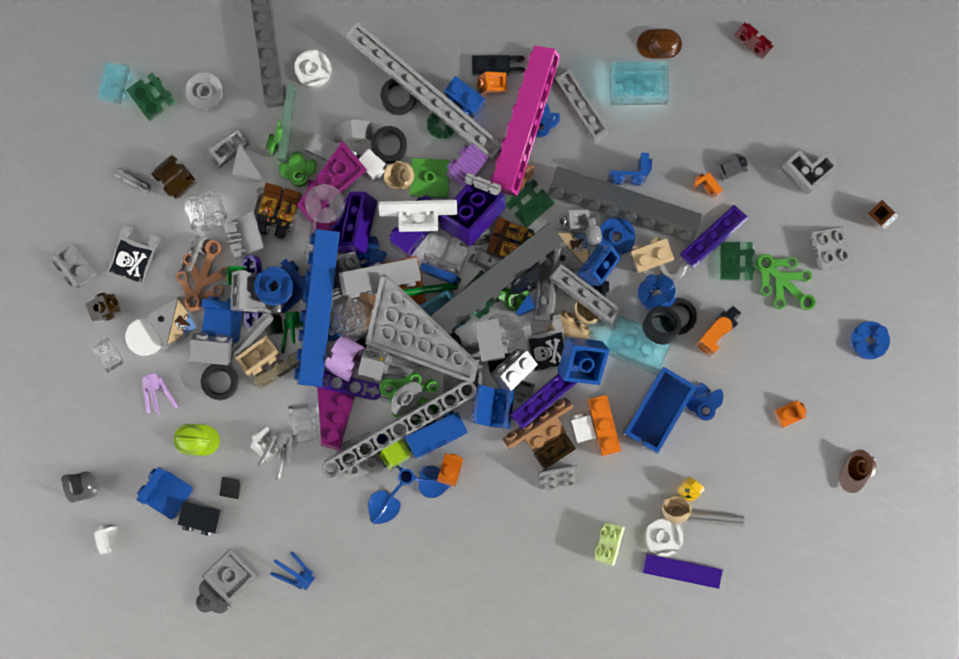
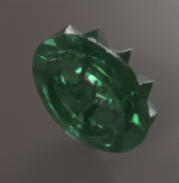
[427,112,455,139]

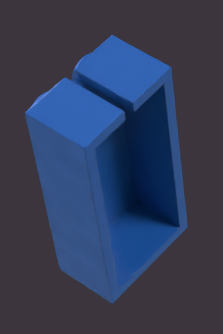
[623,367,697,454]

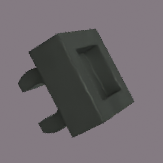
[513,380,535,402]

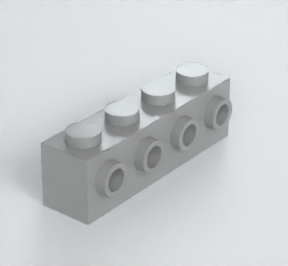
[338,258,421,299]

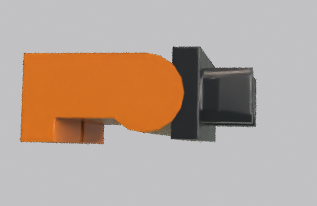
[694,306,741,357]

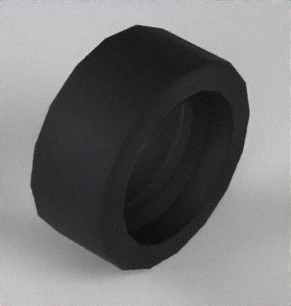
[380,78,416,115]
[371,126,407,164]
[659,298,697,335]
[643,306,682,345]
[200,364,239,401]

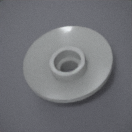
[185,72,223,110]
[390,382,422,415]

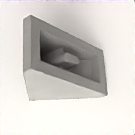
[333,119,373,144]
[232,146,264,183]

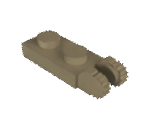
[254,352,299,389]

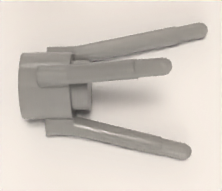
[176,236,212,275]
[258,431,293,480]

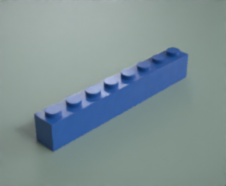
[294,229,340,387]

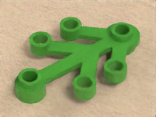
[755,254,816,310]
[379,372,439,424]

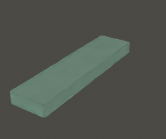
[277,84,296,163]

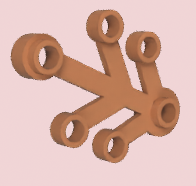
[176,240,227,311]

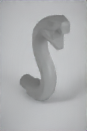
[632,260,688,280]

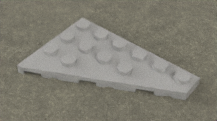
[365,274,479,383]

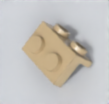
[629,237,675,273]
[546,310,593,341]
[235,335,281,377]

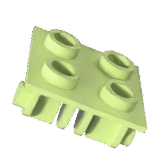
[595,522,624,566]

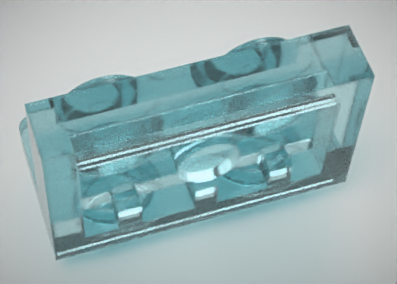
[98,62,132,105]

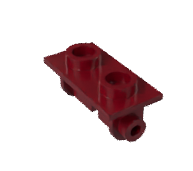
[734,22,774,59]

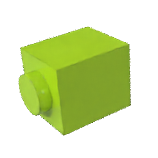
[379,439,411,471]

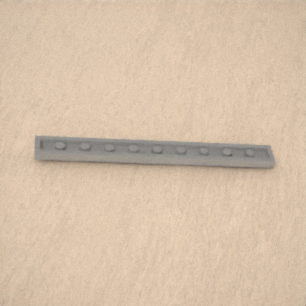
[344,22,501,160]

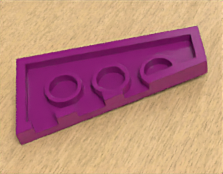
[297,141,367,220]

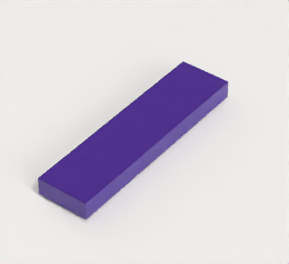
[680,205,748,269]
[509,374,577,430]
[642,554,723,589]

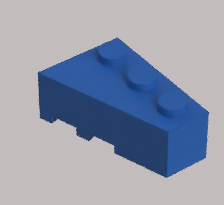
[405,411,468,459]

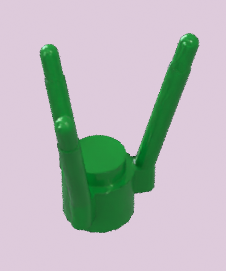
[281,311,303,354]

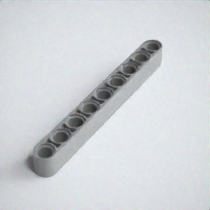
[322,380,476,478]

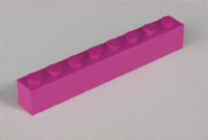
[490,45,560,196]

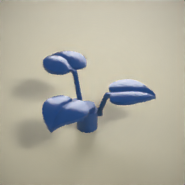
[368,434,451,524]

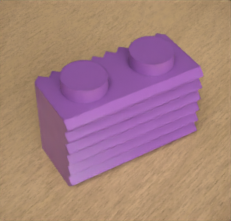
[446,143,489,188]

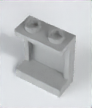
[231,270,283,314]

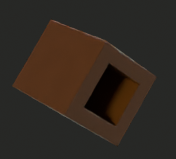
[868,200,899,230]

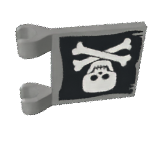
[107,224,160,285]
[522,315,565,372]

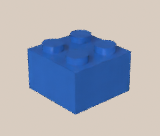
[557,336,610,385]

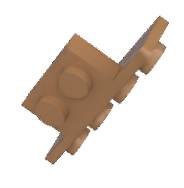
[502,398,573,453]

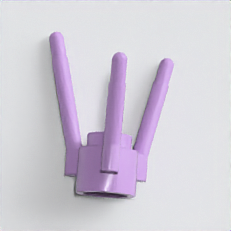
[142,373,178,415]

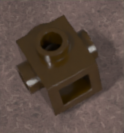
[86,292,121,322]

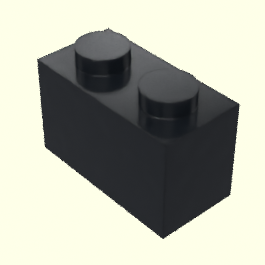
[177,502,224,536]

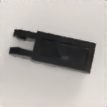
[472,55,525,76]

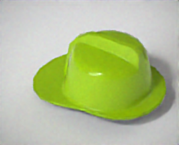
[174,424,220,456]

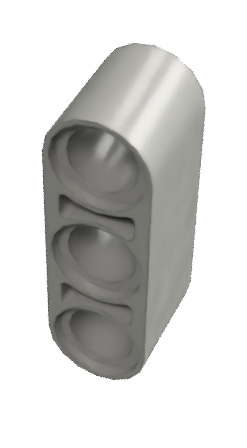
[303,132,360,162]

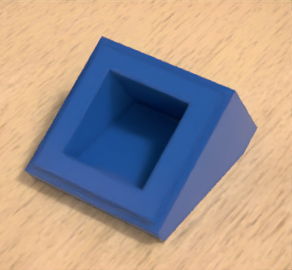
[516,294,535,317]

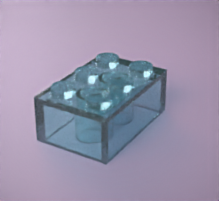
[610,62,669,105]
[606,316,671,376]

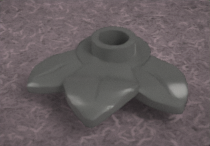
[196,580,231,614]

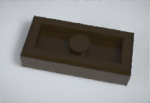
[533,433,576,470]

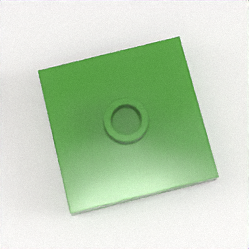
[410,158,450,198]

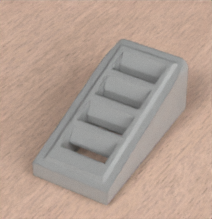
[207,129,249,169]

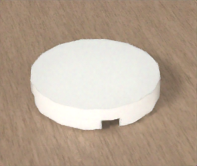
[293,50,331,88]
[125,318,163,356]
[644,518,683,557]

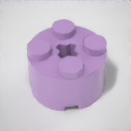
[324,336,366,382]

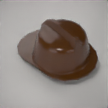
[637,29,682,59]
[839,449,877,493]

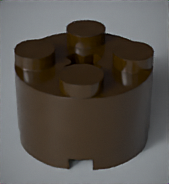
[151,154,197,199]

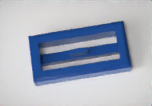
[420,263,462,286]

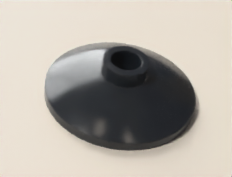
[510,267,543,295]

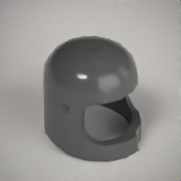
[61,471,98,503]

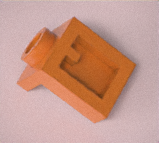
[477,72,508,95]
[692,172,723,198]
[774,400,807,428]
[437,453,463,487]

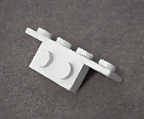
[379,199,457,232]

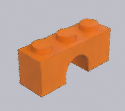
[587,395,621,456]

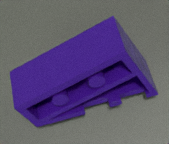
[331,192,377,254]

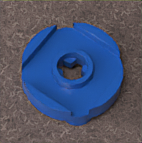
[599,218,635,256]
[254,267,294,306]
[638,274,677,311]
[850,321,890,360]

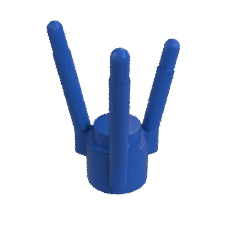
[270,552,315,590]

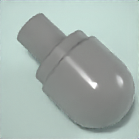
[586,218,602,245]

